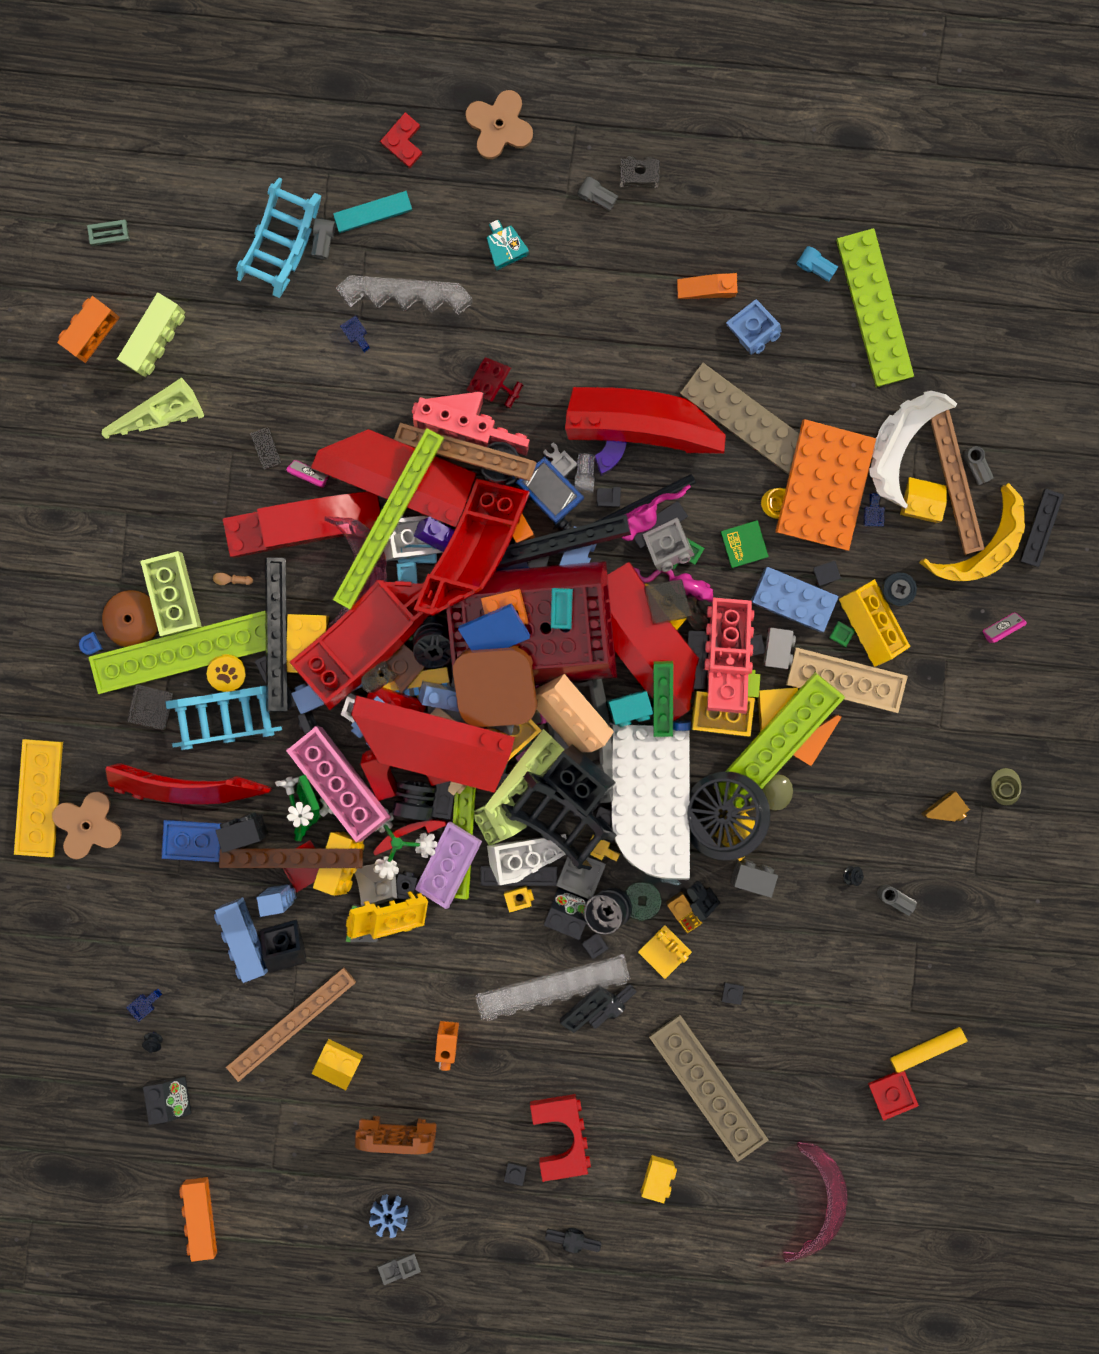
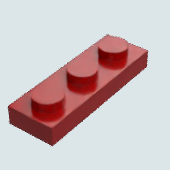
[367,684,426,712]

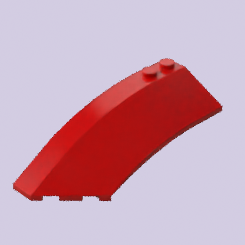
[565,387,726,453]
[607,562,699,722]
[351,696,515,793]
[106,763,273,804]

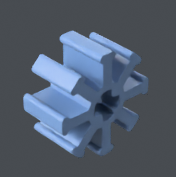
[369,1194,409,1238]

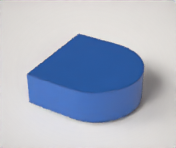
[79,632,103,655]
[673,721,691,731]

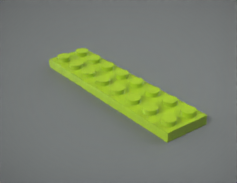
[836,228,914,387]
[713,672,845,808]

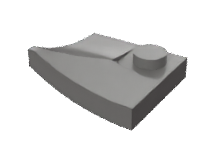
[355,864,397,907]

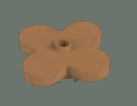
[466,90,533,159]
[52,791,122,859]

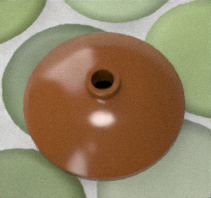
[102,590,158,647]

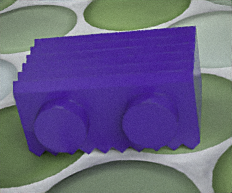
[414,517,454,552]

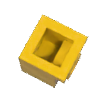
[504,886,534,913]

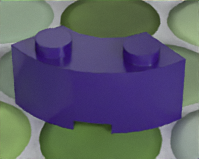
[594,440,627,476]

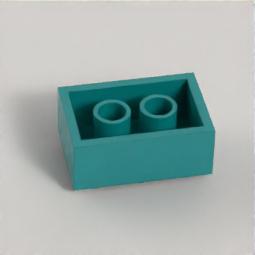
[607,691,653,727]

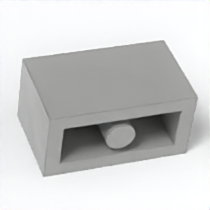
[763,628,796,669]

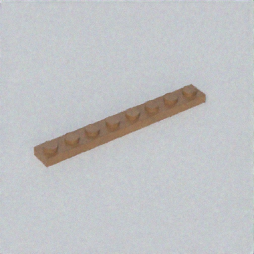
[930,409,984,555]
[394,423,537,481]
[226,967,356,1082]

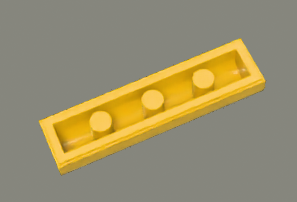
[890,1027,967,1073]

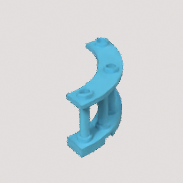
[236,178,322,298]
[166,686,282,750]

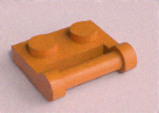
[481,589,528,625]

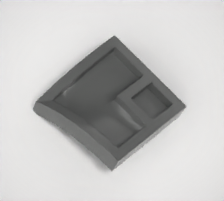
[556,857,606,900]

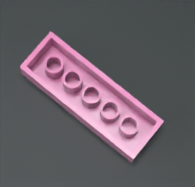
[286,727,391,842]

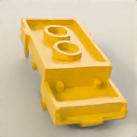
[346,891,428,939]

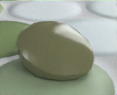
[991,768,1022,805]
[762,775,793,810]

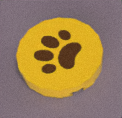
[206,654,246,692]

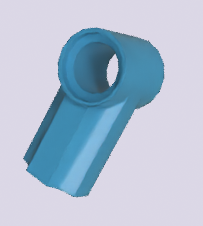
[797,246,838,282]

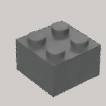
[730,859,778,898]

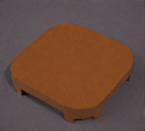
[453,645,538,727]
[355,1116,436,1154]

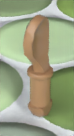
[213,573,253,585]

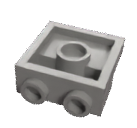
[643,518,694,572]

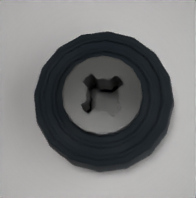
[882,572,917,607]

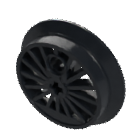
[687,771,771,861]

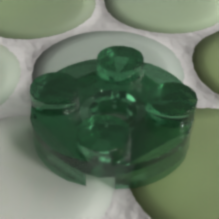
[625,882,662,921]

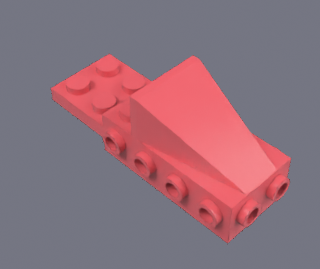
[412,392,530,456]
[705,598,754,714]

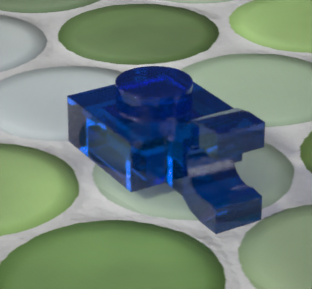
[340,316,371,353]
[863,493,885,527]
[126,989,162,1022]

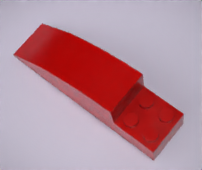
[223,491,381,558]

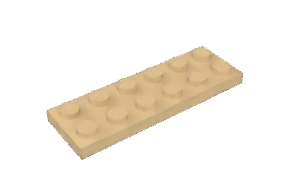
[786,648,908,713]

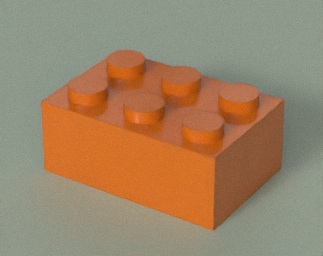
[57,296,120,363]

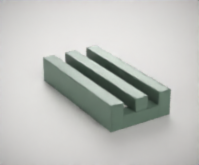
[87,220,130,246]

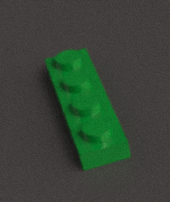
[653,661,673,737]

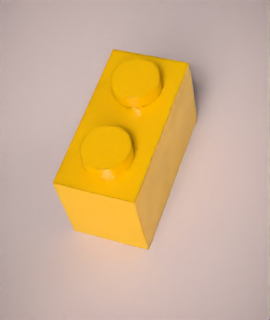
[641,1155,677,1203]

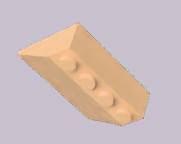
[535,674,614,752]

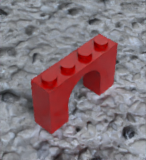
[360,750,448,801]
[530,1094,591,1182]

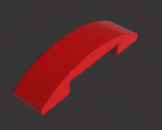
[373,819,447,855]

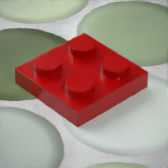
[868,1071,919,1121]

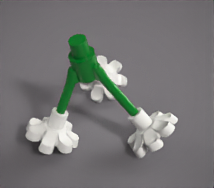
[275,777,336,841]
[373,809,437,880]

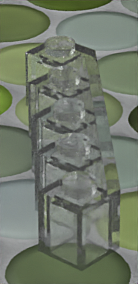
[336,275,473,315]

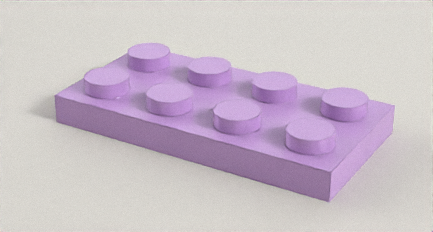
[415,822,482,909]

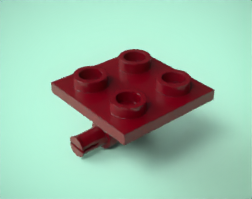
[466,357,524,409]

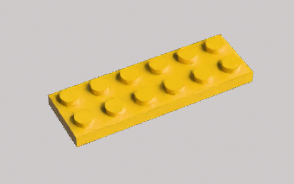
[14,739,63,857]

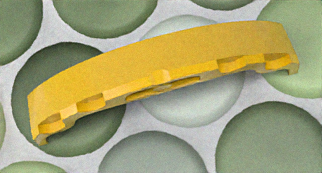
[919,483,1025,581]

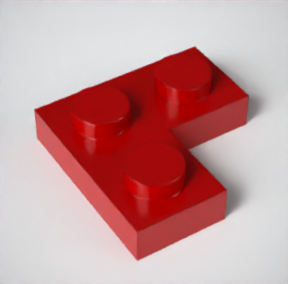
[380,112,422,168]

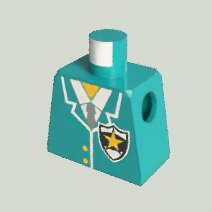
[487,220,529,271]

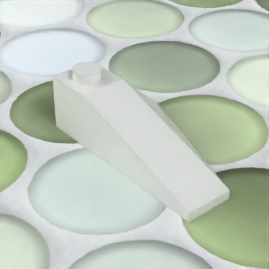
[487,834,567,885]

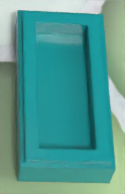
[551,588,573,629]

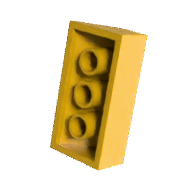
[839,579,910,667]

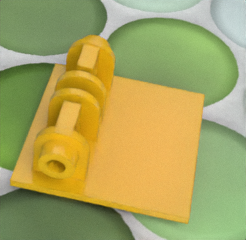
[638,925,692,979]

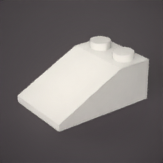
[383,516,443,561]

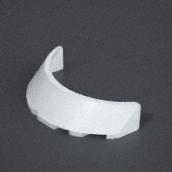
[869,391,957,508]

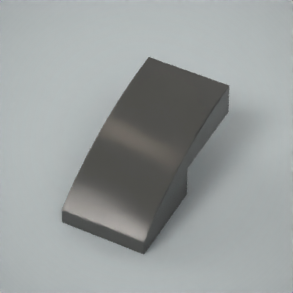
[377,1253,421,1285]

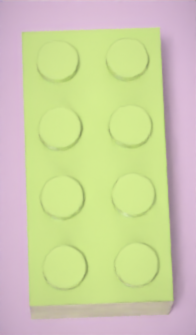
[117,293,185,378]
[141,551,202,637]

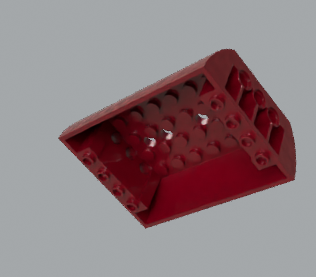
[446,561,617,684]

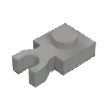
[543,442,577,477]

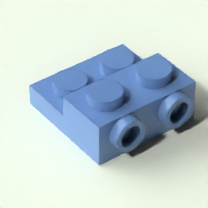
[726,299,782,355]

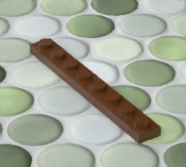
[219,849,363,868]

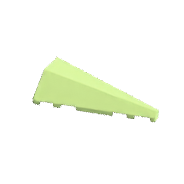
[102,378,204,439]
[485,729,565,814]

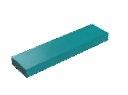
[333,191,413,233]

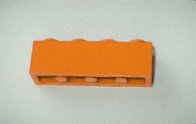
[179,1177,217,1262]

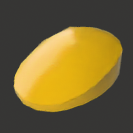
[761,488,786,519]

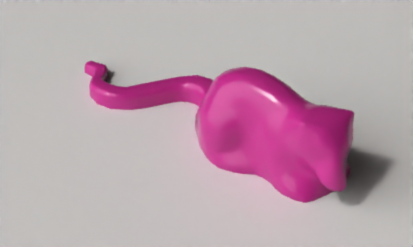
[621,484,691,541]
[633,567,713,602]

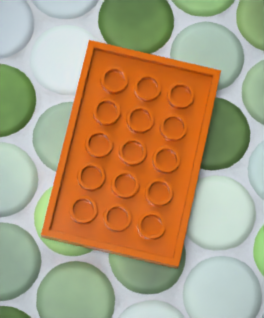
[775,419,876,551]

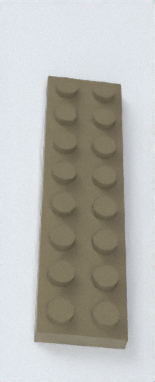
[680,363,799,475]
[649,1014,769,1162]

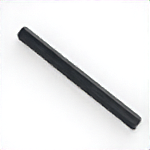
[593,474,696,523]

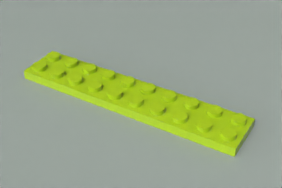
[89,611,266,694]

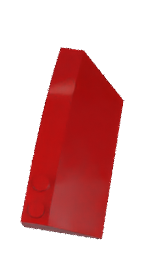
[311,429,476,527]
[414,479,530,616]
[290,580,429,710]

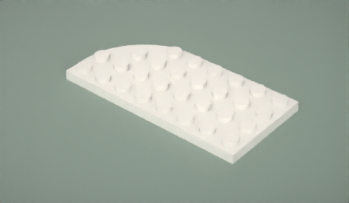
[612,725,690,880]

